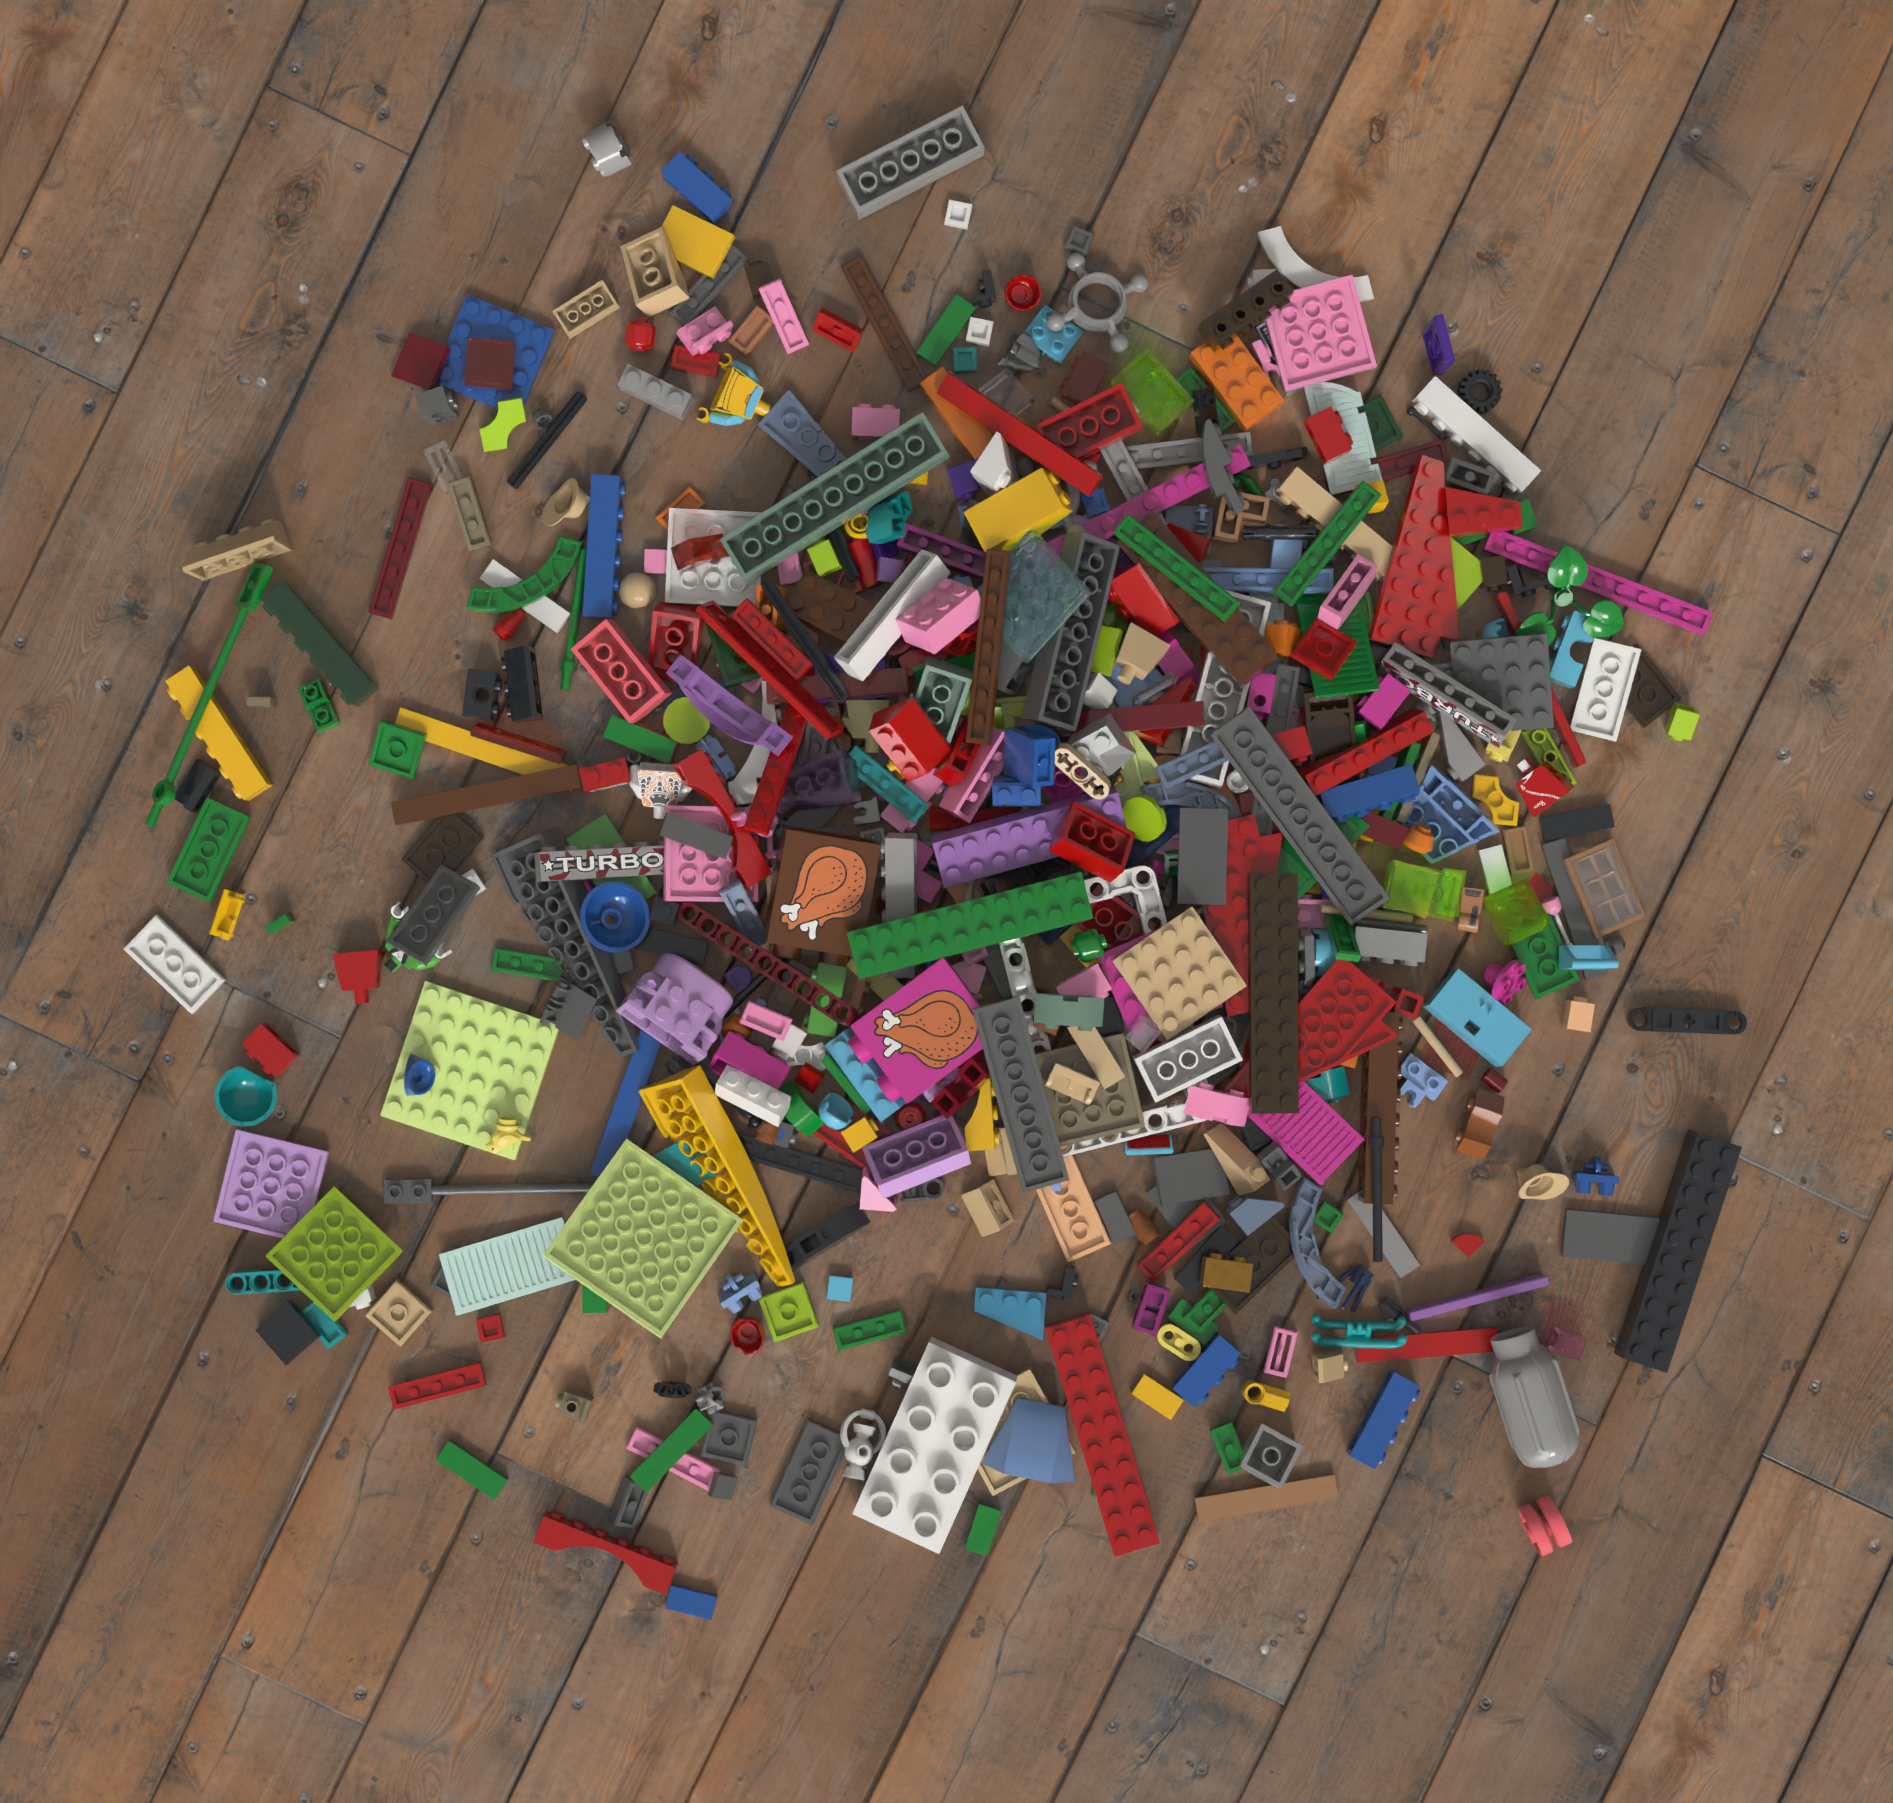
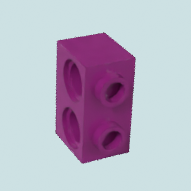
[1131,1280,1171,1337]

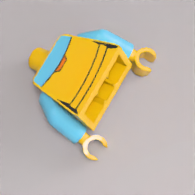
[696,353,770,426]

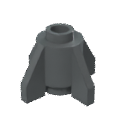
[997,331,1041,373]

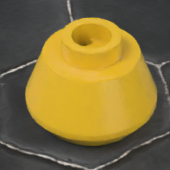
[844,510,870,539]

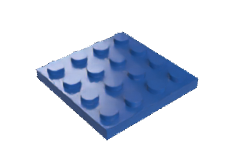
[436,294,555,409]

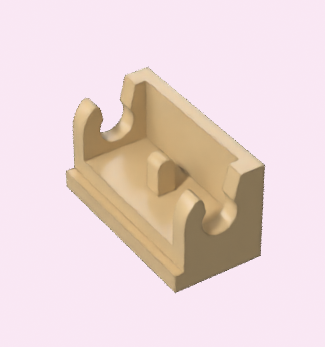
[1044,1061,1100,1105]

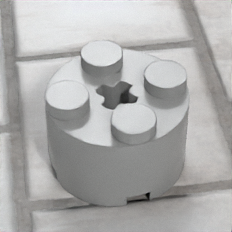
[581,120,633,177]

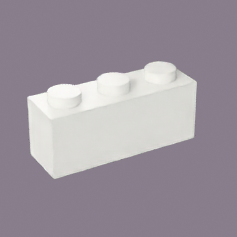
[715,1064,791,1127]

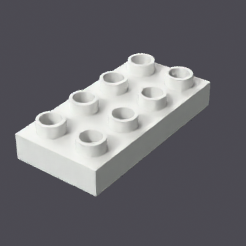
[852,1336,1018,1554]

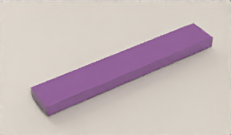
[1406,1273,1549,1321]

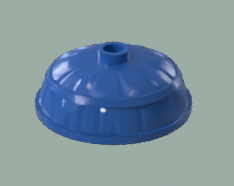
[580,881,650,953]

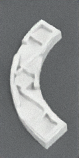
[1257,226,1374,302]

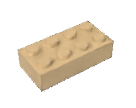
[553,280,620,339]

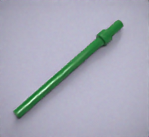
[560,549,587,691]

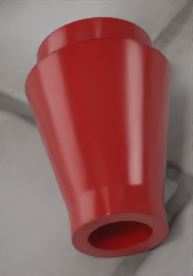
[492,609,527,642]

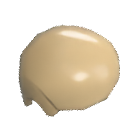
[618,572,657,608]

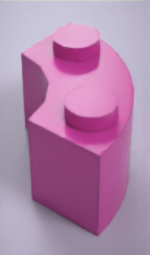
[1156,630,1200,691]

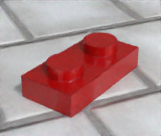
[812,307,864,352]

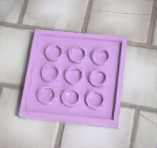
[213,1129,330,1238]

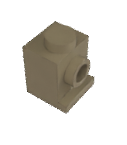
[555,1389,594,1424]

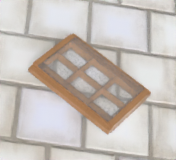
[1563,838,1646,938]

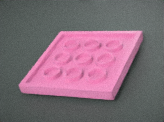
[1265,275,1377,392]
[664,805,759,902]

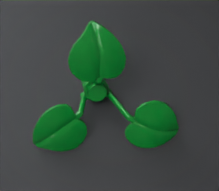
[1515,544,1624,646]

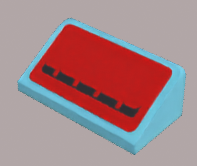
[1124,1133,1173,1155]

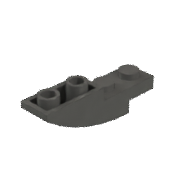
[1201,419,1246,516]

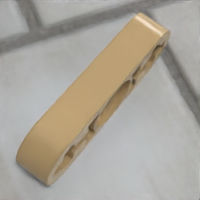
[1054,743,1111,800]

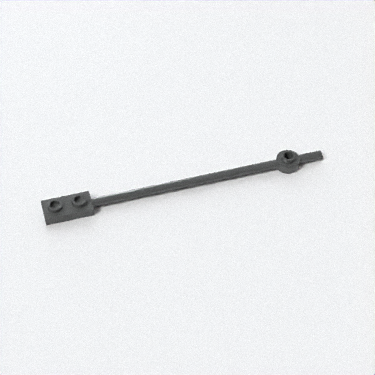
[384,1178,595,1204]

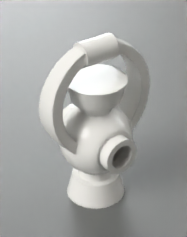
[840,1408,886,1481]

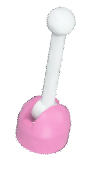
[1540,896,1574,945]

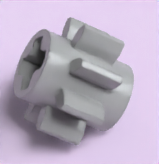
[695,1383,726,1415]

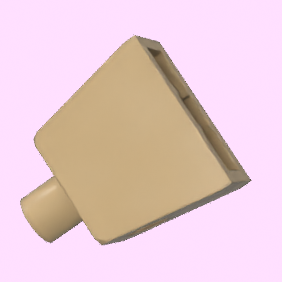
[1114,622,1171,684]

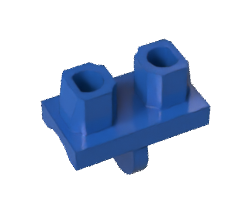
[1571,1156,1620,1196]

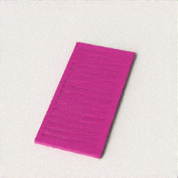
[1247,1081,1365,1185]

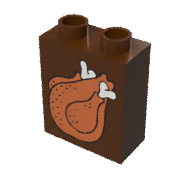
[763,824,881,966]

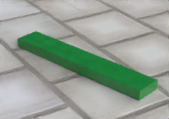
[1273,481,1381,607]
[1113,514,1240,622]

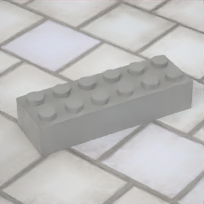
[836,106,985,220]

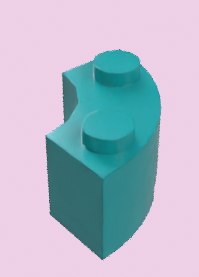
[865,491,914,544]
[1305,1066,1350,1103]

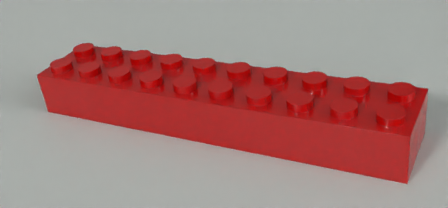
[1044,1311,1160,1557]

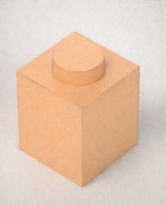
[1562,996,1595,1032]

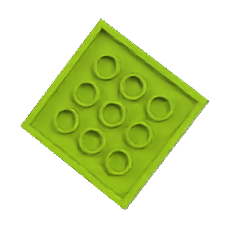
[266,1187,403,1322]

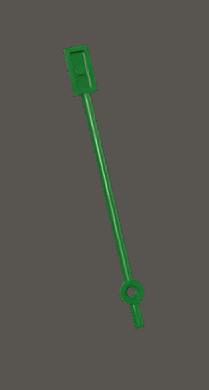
[145,562,273,828]

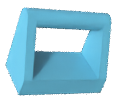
[1559,945,1619,970]

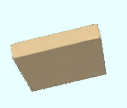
[365,1279,433,1347]

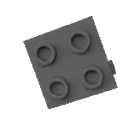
[539,976,598,1041]

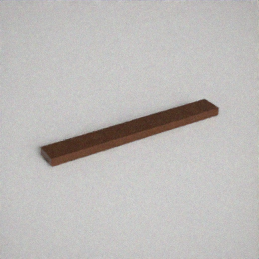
[966,549,1012,744]
[391,764,582,826]

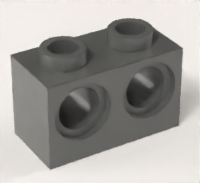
[415,386,460,426]

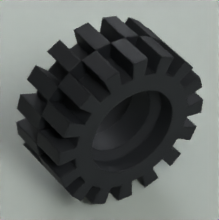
[1457,369,1502,415]

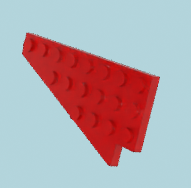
[1201,814,1282,1017]

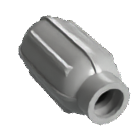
[1489,1326,1580,1468]

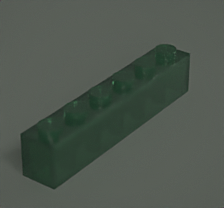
[260,579,380,707]

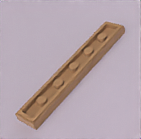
[1194,1473,1339,1522]

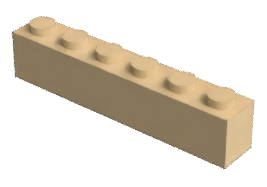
[1275,467,1393,581]

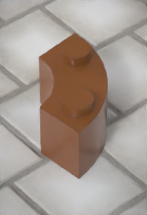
[1454,1088,1505,1160]

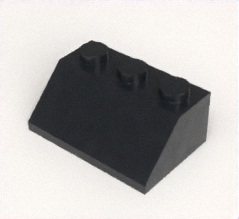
[501,645,544,723]

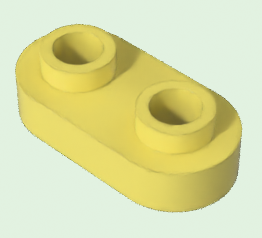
[1157,1323,1201,1361]

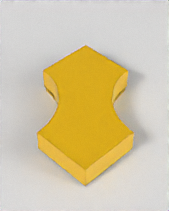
[1471,774,1519,826]

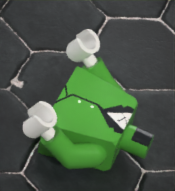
[384,901,452,973]

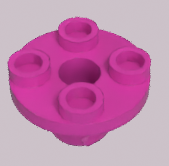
[1483,960,1527,1007]

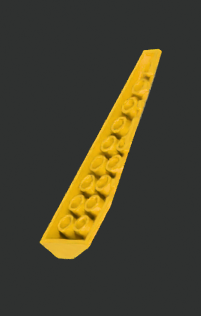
[638,1065,795,1287]

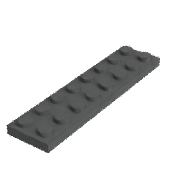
[972,995,1069,1193]

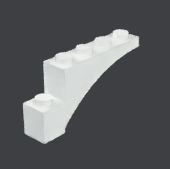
[728,681,782,806]

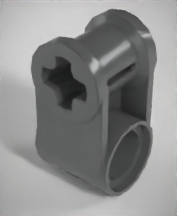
[900,1177,945,1202]

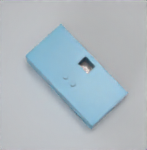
[1422,968,1532,1067]

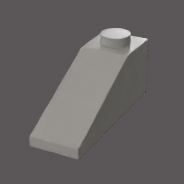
[1436,711,1486,783]

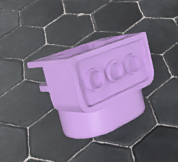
[616,953,733,1065]

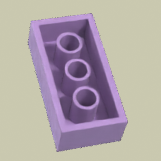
[862,1115,971,1199]

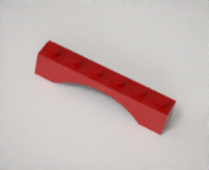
[1297,709,1433,796]
[672,749,773,888]
[533,1510,678,1595]

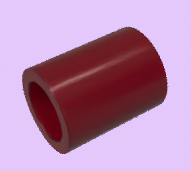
[1481,1067,1508,1093]

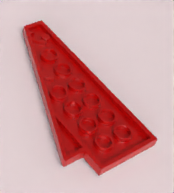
[1368,455,1460,659]
[1223,960,1399,1098]

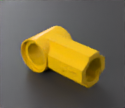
[1241,1379,1290,1412]

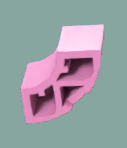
[1184,1082,1249,1127]

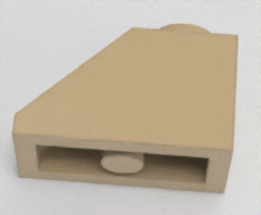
[1311,1350,1348,1383]

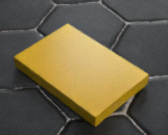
[661,205,735,279]

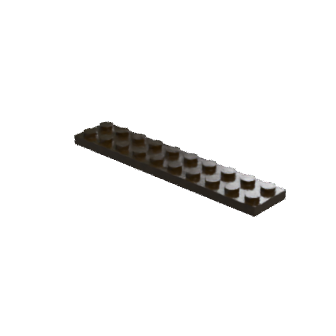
[1248,873,1299,1114]

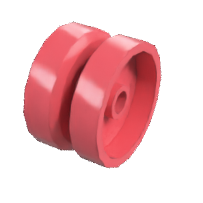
[1517,1494,1572,1557]

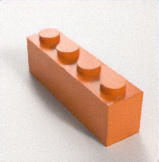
[920,367,995,460]

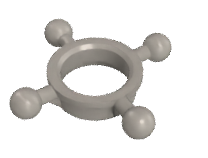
[1046,252,1149,353]
[1016,458,1097,533]

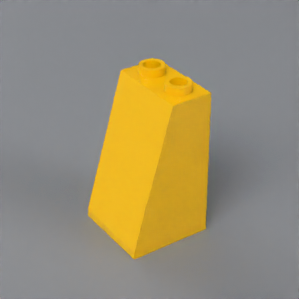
[964,468,1073,554]

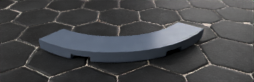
[1140,781,1243,820]
[1289,1177,1347,1308]

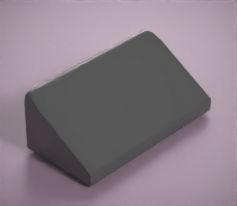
[608,1475,648,1529]

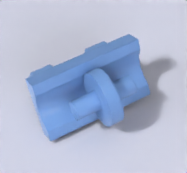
[718,1271,762,1314]

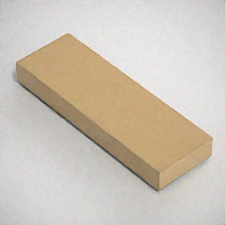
[1067,1026,1125,1089]

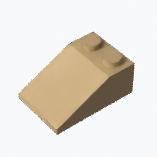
[620,227,690,317]

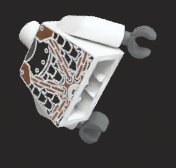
[627,752,692,819]

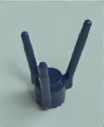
[1316,1264,1374,1312]

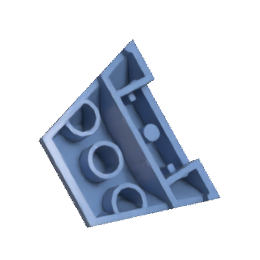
[1401,765,1500,864]
[982,1398,1075,1483]

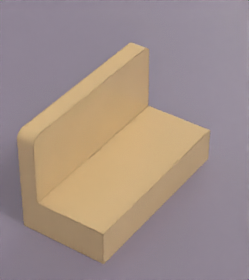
[985,1126,1017,1176]
[962,1179,1015,1237]

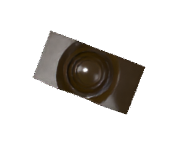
[1303,692,1360,784]

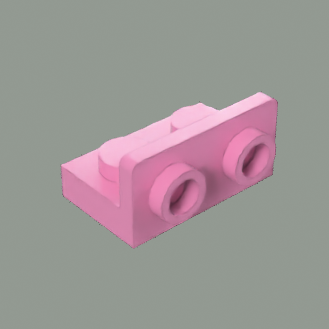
[676,306,734,356]
[1298,895,1335,929]

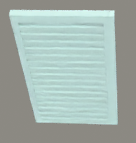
[439,1217,576,1316]

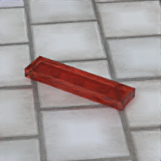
[470,722,568,764]

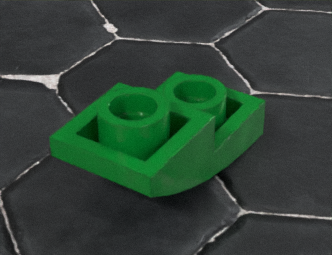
[297,678,341,734]

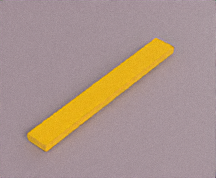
[395,707,573,791]

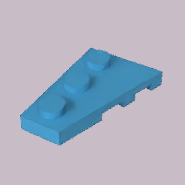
[974,1286,1047,1340]

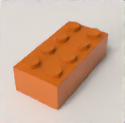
[1188,336,1285,433]

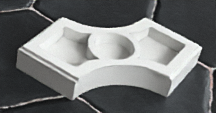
[770,1041,830,1071]

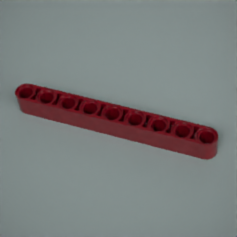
[678,902,858,1026]

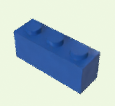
[660,151,734,225]
[1171,1332,1241,1407]

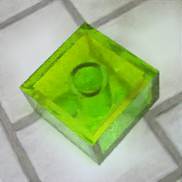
[1483,878,1549,947]

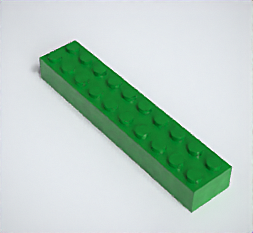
[847,871,1093,979]

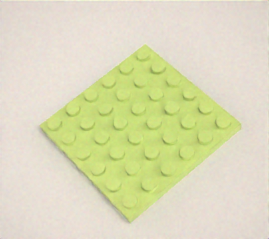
[380,981,559,1160]
[543,1139,743,1339]

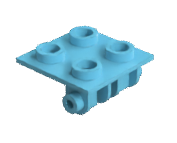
[1025,304,1084,364]

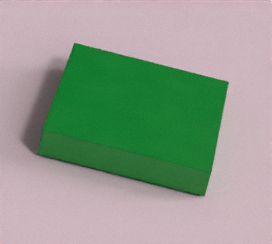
[368,719,427,779]

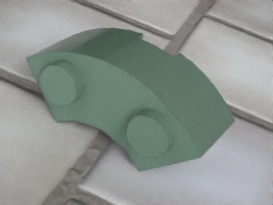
[1034,993,1104,1031]

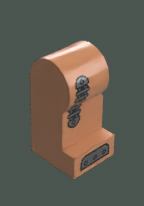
[1458,887,1486,933]

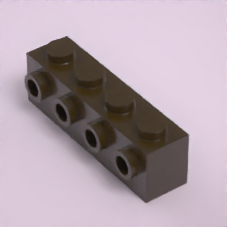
[1197,270,1294,352]

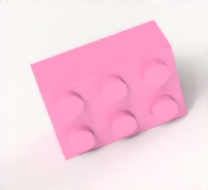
[896,578,981,654]

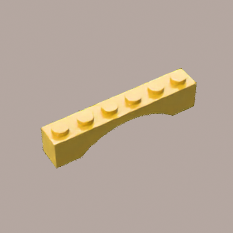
[965,1049,1000,1151]

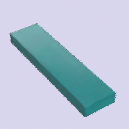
[841,745,930,824]

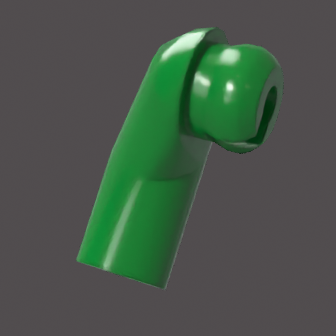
[1232,473,1264,496]

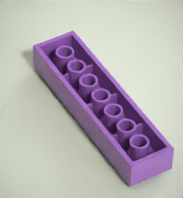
[930,786,1127,888]

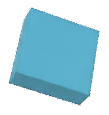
[827,1275,853,1302]

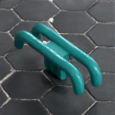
[1311,1314,1407,1349]

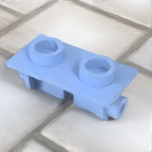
[694,735,737,782]

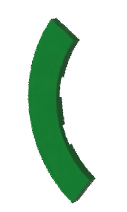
[466,536,583,613]

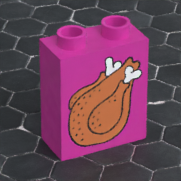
[847,957,983,1104]

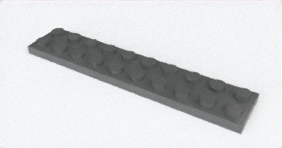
[1210,706,1390,926]

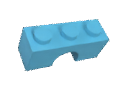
[1549,610,1594,689]

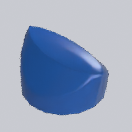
[404,1053,435,1096]

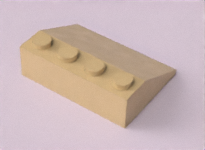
[182,519,292,581]

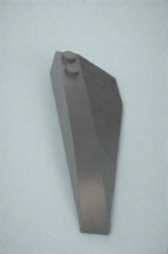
[491,826,640,1057]

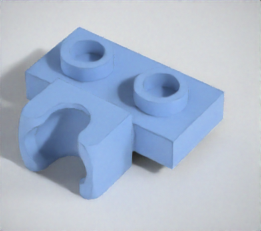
[1397,1053,1448,1108]

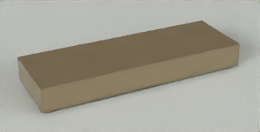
[447,476,492,551]

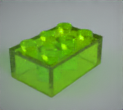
[1110,348,1194,437]
[1379,860,1462,921]

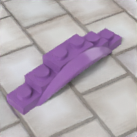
[666,654,793,756]

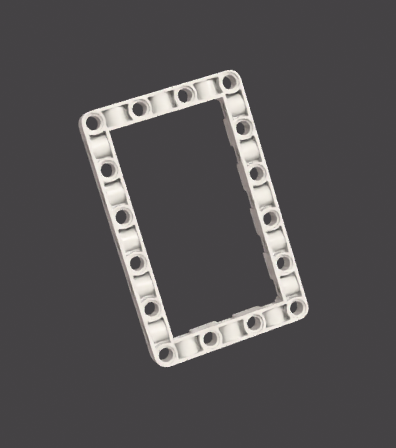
[999,865,1208,1156]

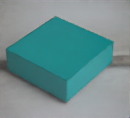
[953,347,977,373]

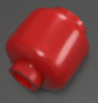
[624,316,656,352]

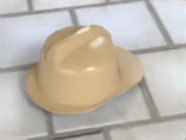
[542,478,590,526]
[1517,1164,1569,1200]

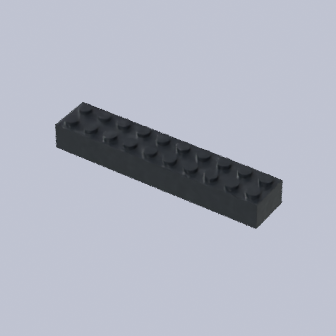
[1614,1129,1742,1373]

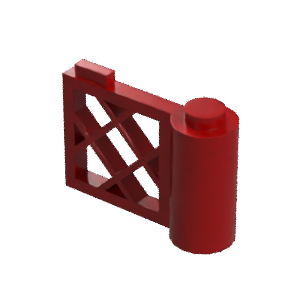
[803,538,883,594]

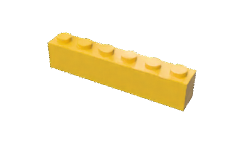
[165,666,273,801]

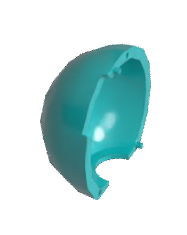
[214,1066,278,1127]

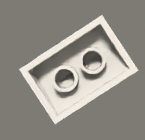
[970,432,1019,497]

